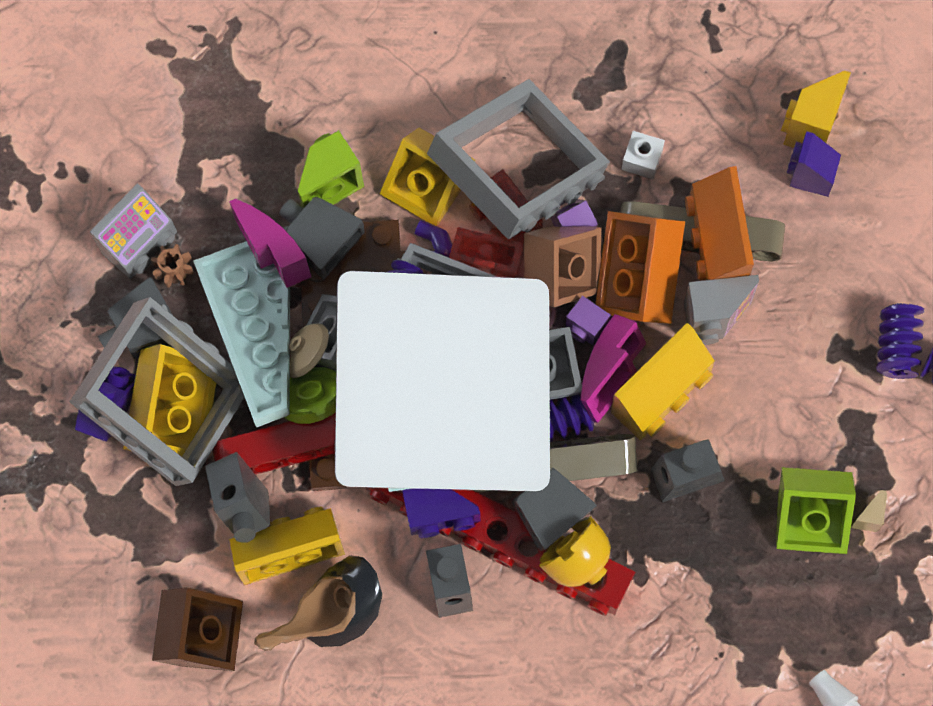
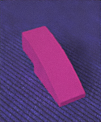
[229,199,311,288]
[581,314,646,423]

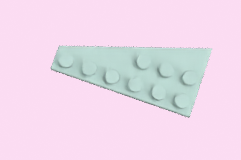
[193,226,290,427]

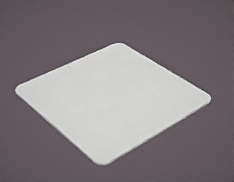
[335,271,550,491]

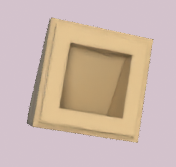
[851,490,887,532]

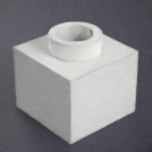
[622,131,665,179]

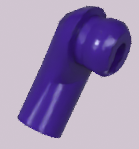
[414,219,454,258]

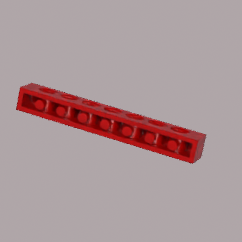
[365,487,635,616]

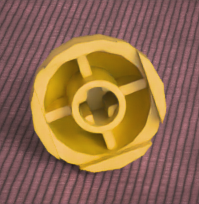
[540,516,611,587]

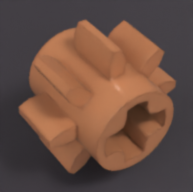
[151,244,194,288]

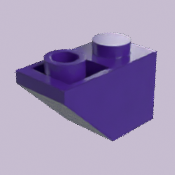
[786,131,841,197]
[75,366,136,442]
[402,489,481,538]

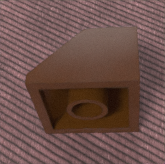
[152,587,243,671]

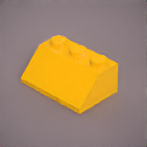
[611,323,715,441]
[123,344,216,457]
[229,506,345,585]

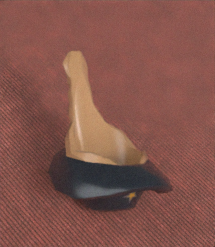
[254,555,382,651]

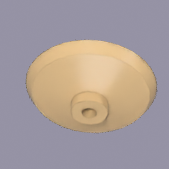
[289,324,329,378]

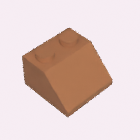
[524,226,601,307]

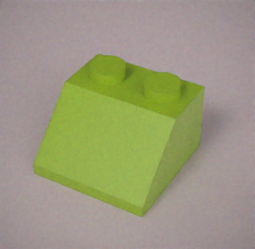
[298,130,364,208]
[776,467,856,554]

